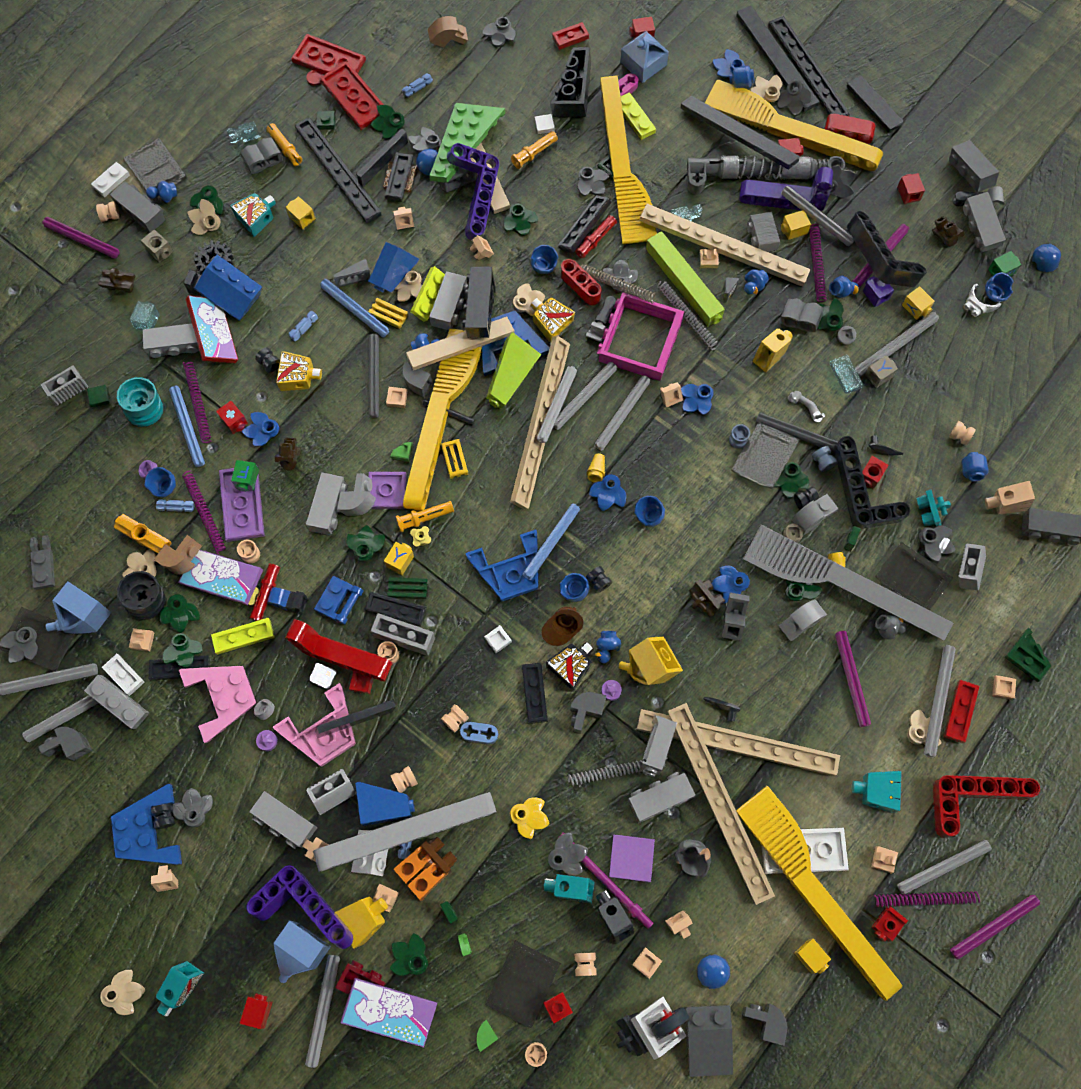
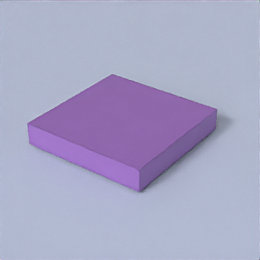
[368,472,407,509]
[609,835,655,882]

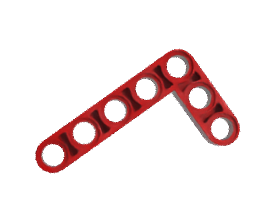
[285,619,393,682]
[933,775,1040,838]

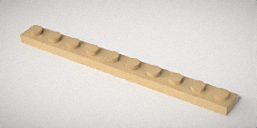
[639,204,810,287]
[510,335,570,510]
[667,703,775,905]
[637,709,840,776]

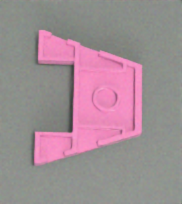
[179,666,257,743]
[273,683,356,767]

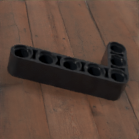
[847,211,927,287]
[834,436,910,529]

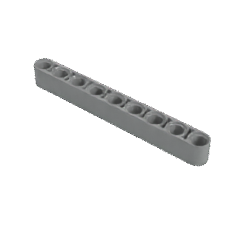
[313,792,497,872]

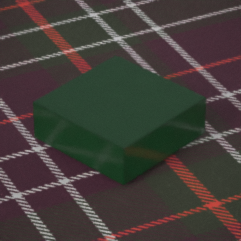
[87,385,110,407]
[844,526,861,552]
[440,901,458,924]

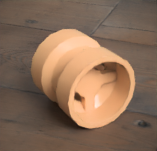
[96,201,120,222]
[949,421,976,446]
[237,540,260,564]
[377,641,399,664]
[441,704,469,733]
[391,766,418,793]
[575,953,597,976]
[525,1042,547,1067]

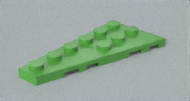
[430,103,505,183]

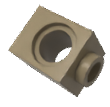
[141,230,173,262]

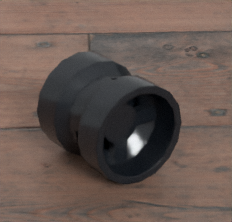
[255,347,280,373]
[794,487,820,510]
[586,566,612,593]
[150,803,175,830]

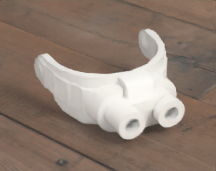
[963,284,1001,317]

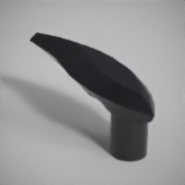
[868,435,903,455]
[703,697,741,721]

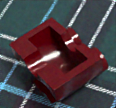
[335,960,385,995]

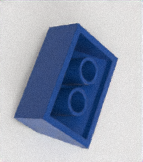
[194,255,262,321]

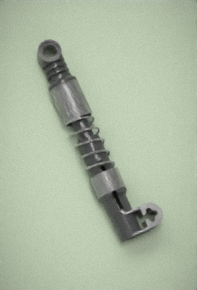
[687,155,845,195]

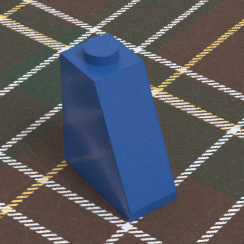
[368,242,419,292]
[356,782,415,826]

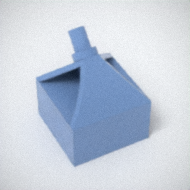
[620,31,669,83]
[46,582,112,634]
[274,921,331,983]

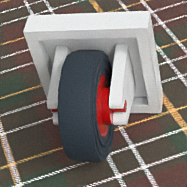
[631,997,689,1060]

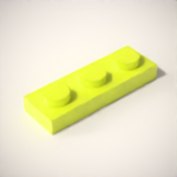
[621,92,656,140]
[410,266,445,322]
[211,618,275,655]

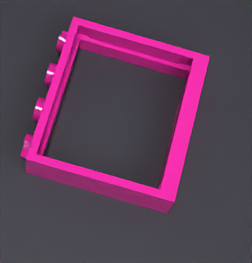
[597,292,684,381]

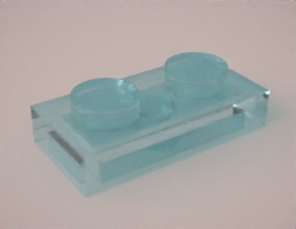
[830,355,863,395]

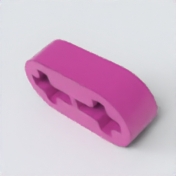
[618,74,639,97]

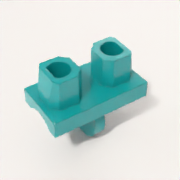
[916,490,951,527]

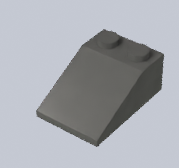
[684,1005,733,1077]

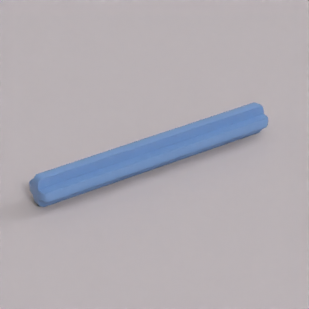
[320,279,389,337]
[169,386,205,467]
[523,504,580,580]

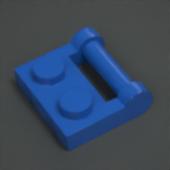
[314,576,364,625]

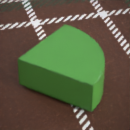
[391,442,413,462]
[458,933,472,956]
[477,1020,499,1052]

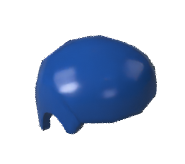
[416,148,438,175]
[1032,244,1061,272]
[530,245,558,274]
[985,272,1014,303]
[145,467,176,498]
[635,496,665,527]
[560,573,589,602]
[697,954,731,989]

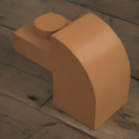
[428,16,468,48]
[154,535,202,574]

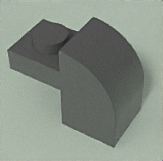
[403,362,432,397]
[722,593,749,641]
[570,692,606,734]
[38,727,92,761]
[742,1003,787,1046]

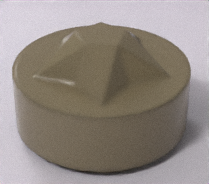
[783,524,803,543]

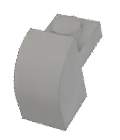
[337,473,376,516]
[792,494,838,535]
[779,600,827,641]

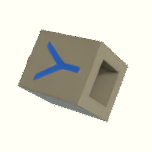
[865,355,898,388]

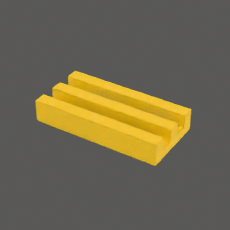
[368,298,409,329]
[441,439,468,479]

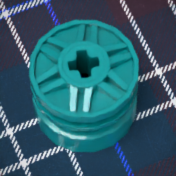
[117,377,163,426]

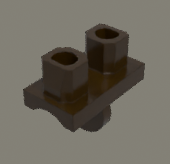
[932,216,965,247]
[98,268,136,293]
[275,437,301,471]
[689,579,725,618]

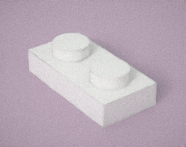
[91,162,130,197]
[102,654,144,696]

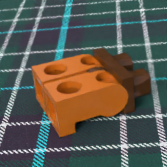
[394,837,457,901]

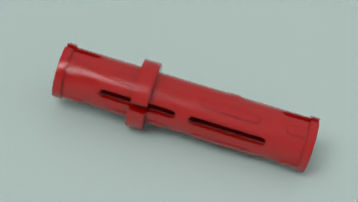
[576,215,617,258]
[249,563,281,621]

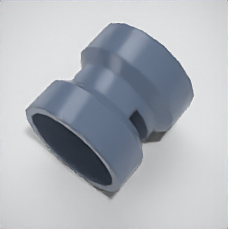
[729,424,750,449]
[812,446,838,472]

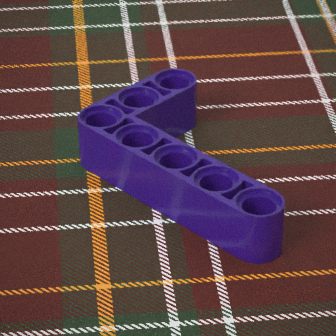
[447,143,499,241]
[739,167,833,211]
[247,866,353,949]

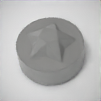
[838,326,856,345]
[254,699,274,720]

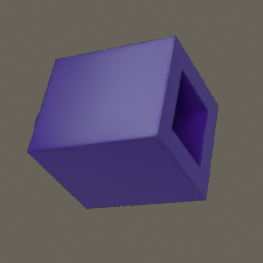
[863,276,894,307]

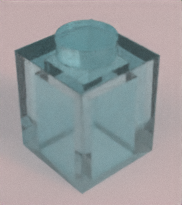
[130,301,160,330]

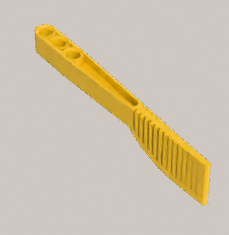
[600,76,657,244]
[705,80,883,171]
[403,328,482,511]
[736,786,902,1001]

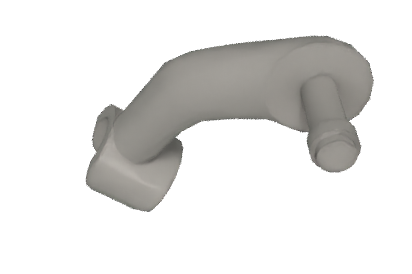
[788,391,825,422]

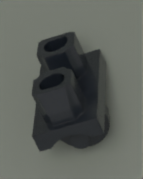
[616,1012,649,1057]

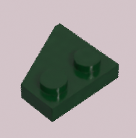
[1005,628,1051,683]

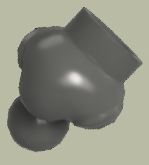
[875,615,907,639]

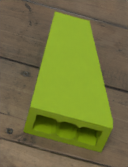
[486,332,541,409]

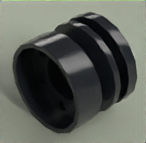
[117,571,166,620]

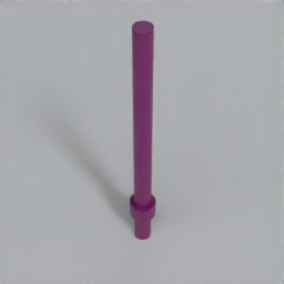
[558,832,653,929]

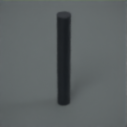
[422,399,475,426]

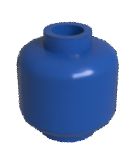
[729,66,755,89]
[961,452,989,481]

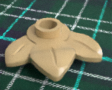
[750,75,782,102]
[188,199,221,235]
[395,271,422,302]
[512,284,545,316]
[122,549,157,577]
[907,710,942,746]
[100,970,146,1015]

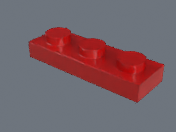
[944,680,980,743]

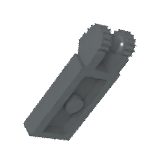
[30,535,55,590]

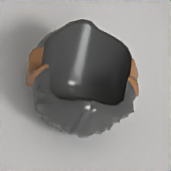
[675,839,711,878]

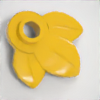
[510,798,549,839]

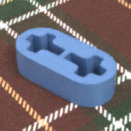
[460,722,498,744]

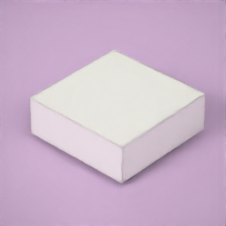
[535,114,555,134]
[484,626,512,653]

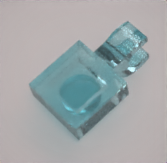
[227,121,260,143]
[670,204,703,221]

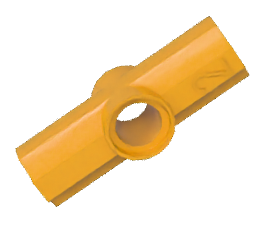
[114,514,171,553]

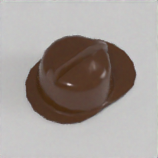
[541,607,584,646]

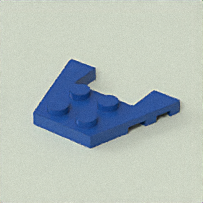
[482,311,550,376]
[465,530,538,601]
[111,784,182,865]

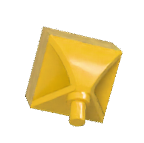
[619,637,683,685]

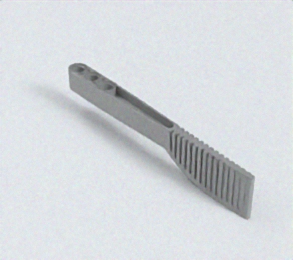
[743,525,954,640]

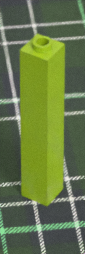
[646,231,725,327]

